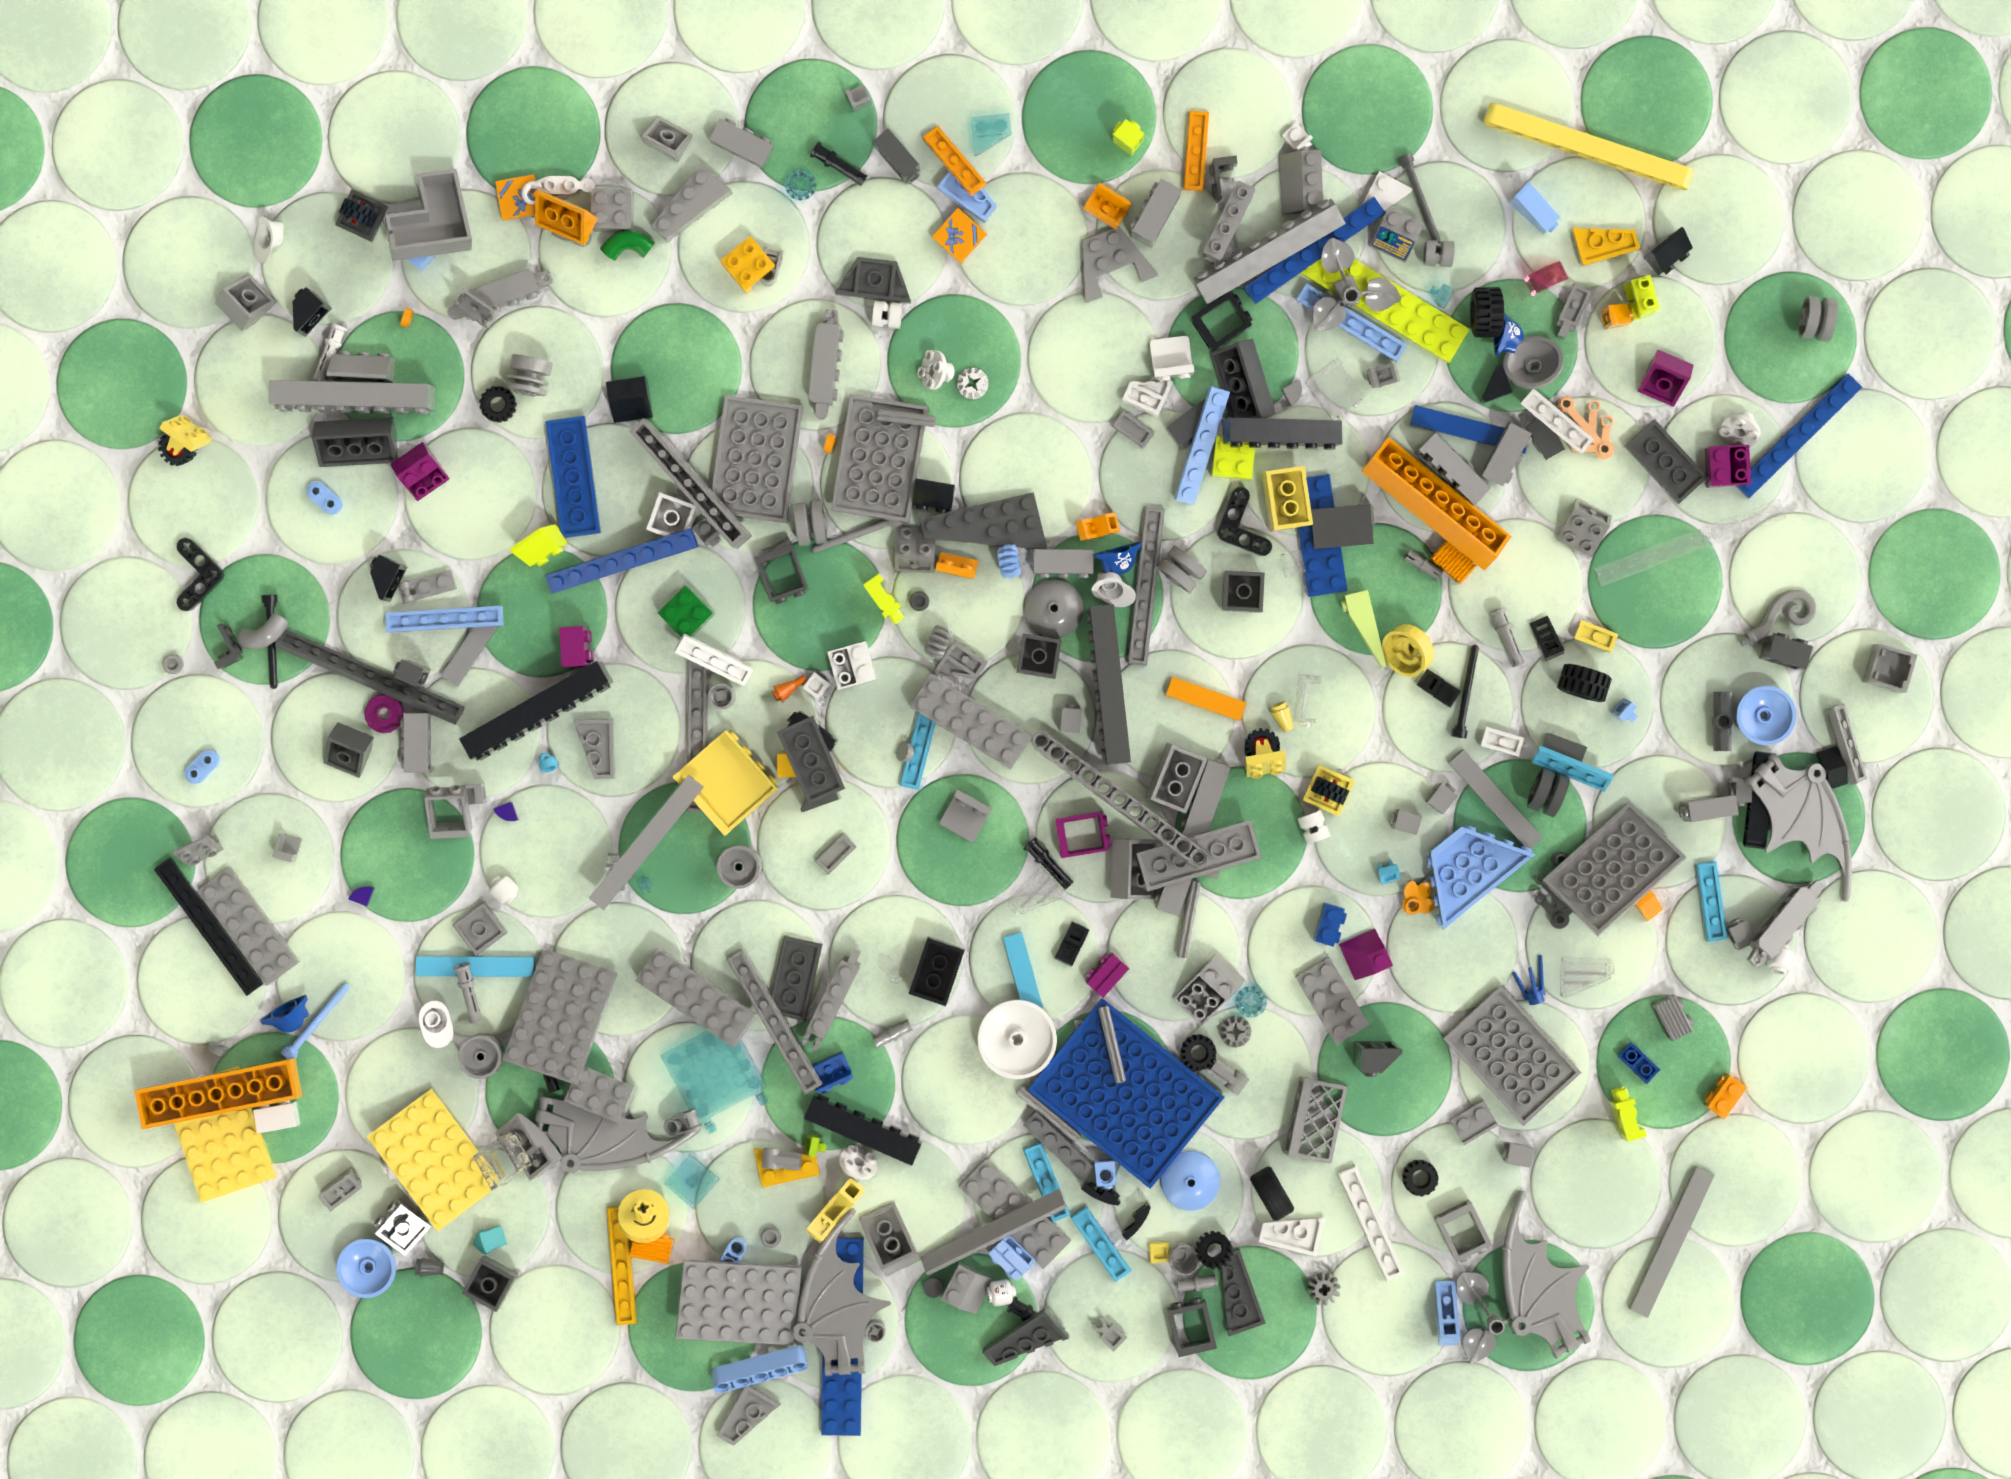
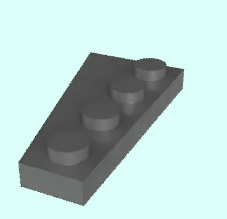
[1222,1248,1266,1336]
[982,1308,1069,1366]

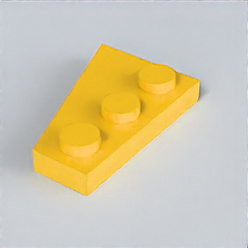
[1571,227,1640,266]

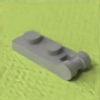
[398,570,457,604]

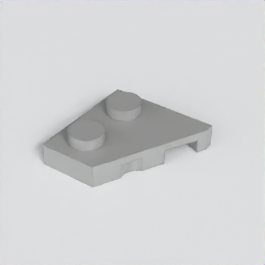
[934,640,988,679]

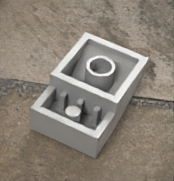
[495,1113,562,1181]

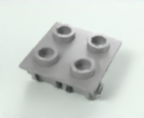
[172,835,224,866]

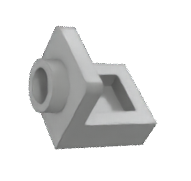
[1367,362,1400,388]

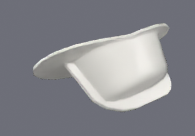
[254,216,284,263]
[1092,572,1136,607]
[419,1001,453,1048]

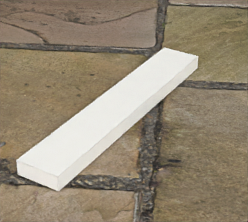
[1338,1165,1405,1282]

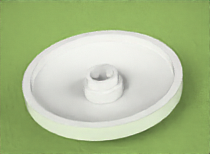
[978,999,1057,1079]

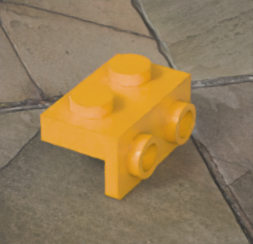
[1083,183,1132,229]

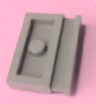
[1449,1100,1498,1145]

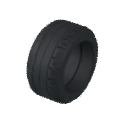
[1250,1167,1294,1221]

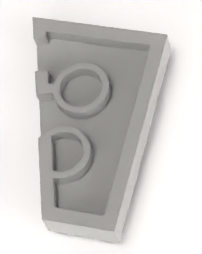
[573,719,615,779]

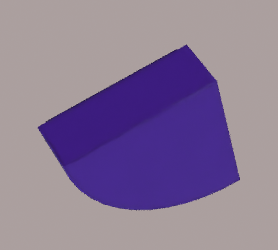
[493,802,519,821]
[348,886,374,906]

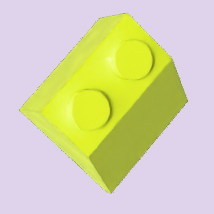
[509,524,568,567]

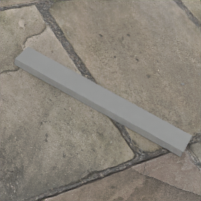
[1127,507,1165,666]
[687,659,708,812]
[589,775,704,910]
[726,948,823,1095]
[1629,1166,1715,1318]
[921,1189,1067,1275]

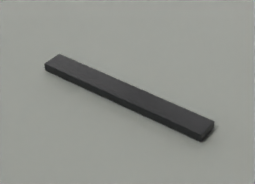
[154,858,264,996]

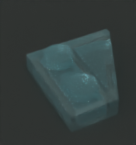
[970,113,1012,156]

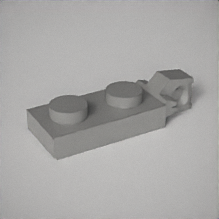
[1556,283,1592,340]

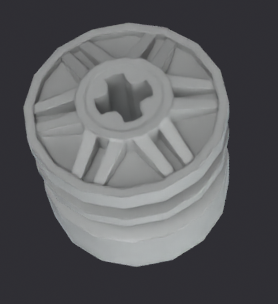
[505,354,553,397]

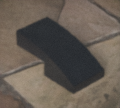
[1417,669,1461,708]
[1054,921,1090,967]
[1121,1202,1151,1241]

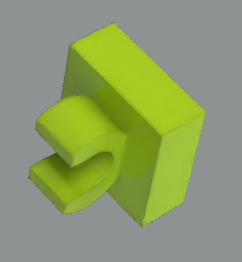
[803,1133,827,1157]

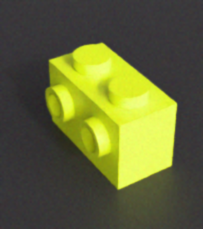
[1112,119,1145,156]

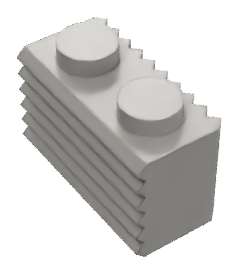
[1652,994,1694,1041]

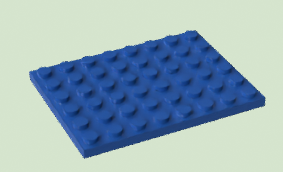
[1028,998,1225,1189]

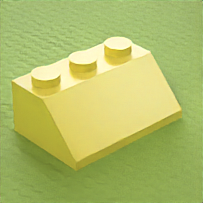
[1261,466,1313,532]

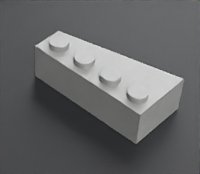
[1414,433,1491,506]

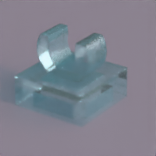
[1429,284,1454,309]

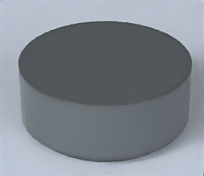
[910,591,929,611]
[923,1277,943,1298]

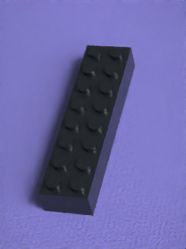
[459,661,613,761]

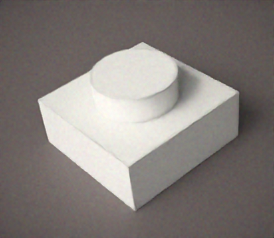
[802,672,830,700]

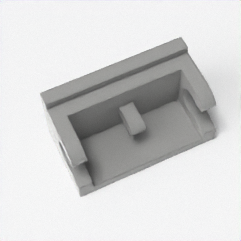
[454,288,499,329]
[318,1167,362,1212]

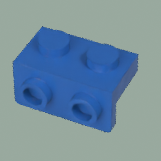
[812,1051,853,1094]

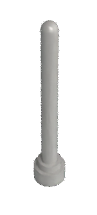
[811,520,902,553]

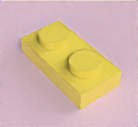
[1573,620,1618,653]

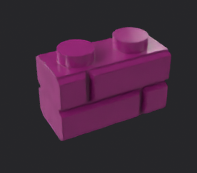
[1085,952,1129,998]

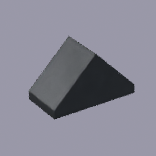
[1480,364,1512,404]
[1816,746,1848,789]

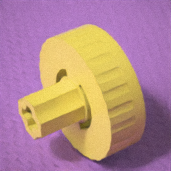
[1382,624,1434,677]
[618,1189,670,1243]

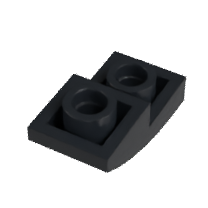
[1080,1180,1121,1206]

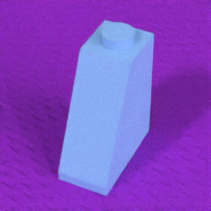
[1509,182,1560,235]

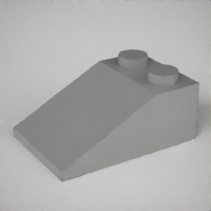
[859,1202,921,1277]

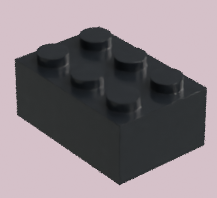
[908,936,965,1006]

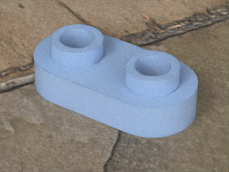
[307,482,343,515]
[185,750,220,784]

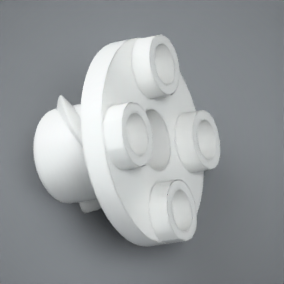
[917,350,954,390]
[1719,412,1761,447]
[839,1145,878,1182]

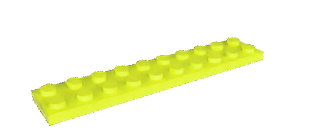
[1300,259,1470,364]

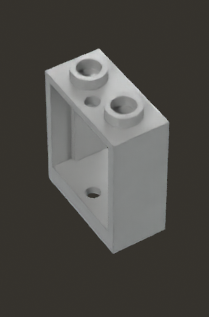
[424,785,472,839]
[1678,794,1739,822]
[1434,1200,1492,1263]

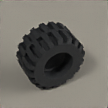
[1470,287,1504,337]
[1557,663,1612,702]

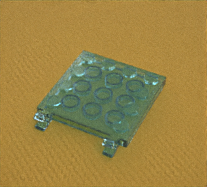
[660,1030,769,1134]

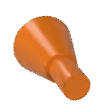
[772,675,807,703]

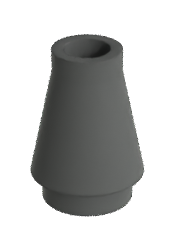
[415,1257,444,1277]

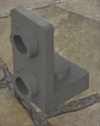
[1209,155,1238,201]
[214,623,243,670]

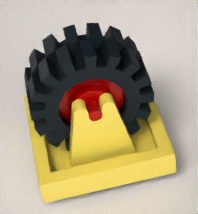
[158,415,212,466]
[1244,728,1286,778]
[1302,764,1355,817]

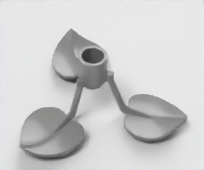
[1313,238,1401,331]
[1456,1272,1522,1363]

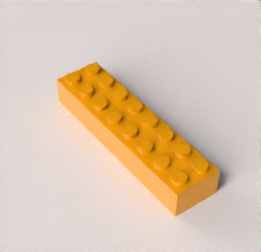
[1361,437,1511,571]
[134,1058,303,1130]

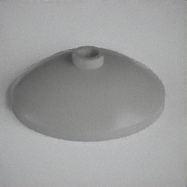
[1503,336,1563,389]
[1025,579,1083,638]

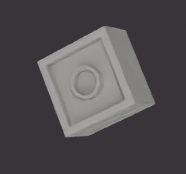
[1862,644,1918,693]

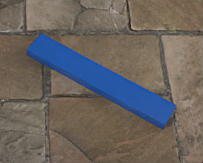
[1410,405,1526,454]

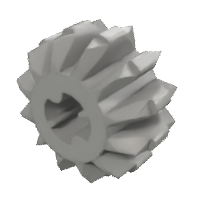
[924,625,953,659]
[1307,1271,1341,1306]

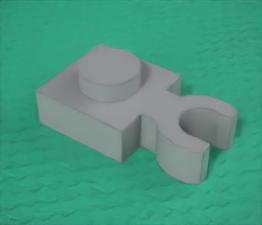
[1092,1316,1127,1352]

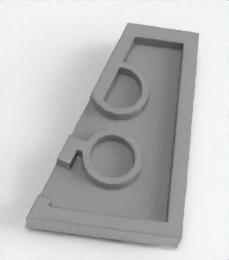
[717,1385,781,1446]

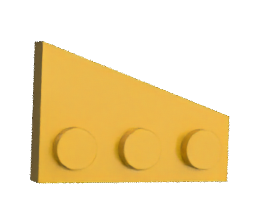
[754,1148,820,1188]

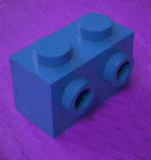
[1313,902,1347,947]

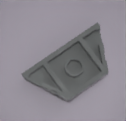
[835,257,911,304]

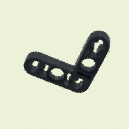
[1217,487,1272,556]
[176,538,224,611]

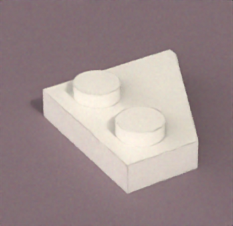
[1362,171,1413,211]
[1122,381,1173,417]

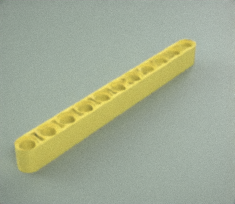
[1483,103,1694,190]

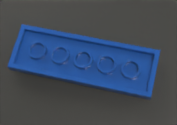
[545,416,601,538]
[1297,474,1348,597]

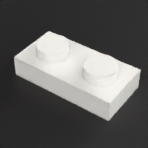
[1480,727,1524,757]

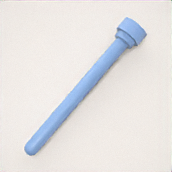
[281,983,349,1059]

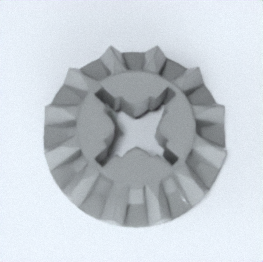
[1220,1016,1252,1048]

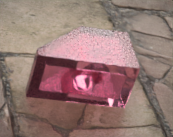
[1524,261,1569,296]

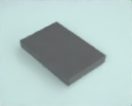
[1311,504,1374,549]

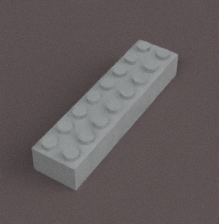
[269,380,435,415]

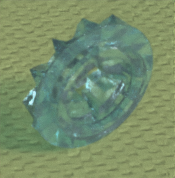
[785,169,817,201]
[1235,986,1267,1018]

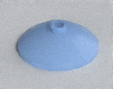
[1736,686,1796,745]
[1161,1151,1220,1210]
[336,1238,396,1298]

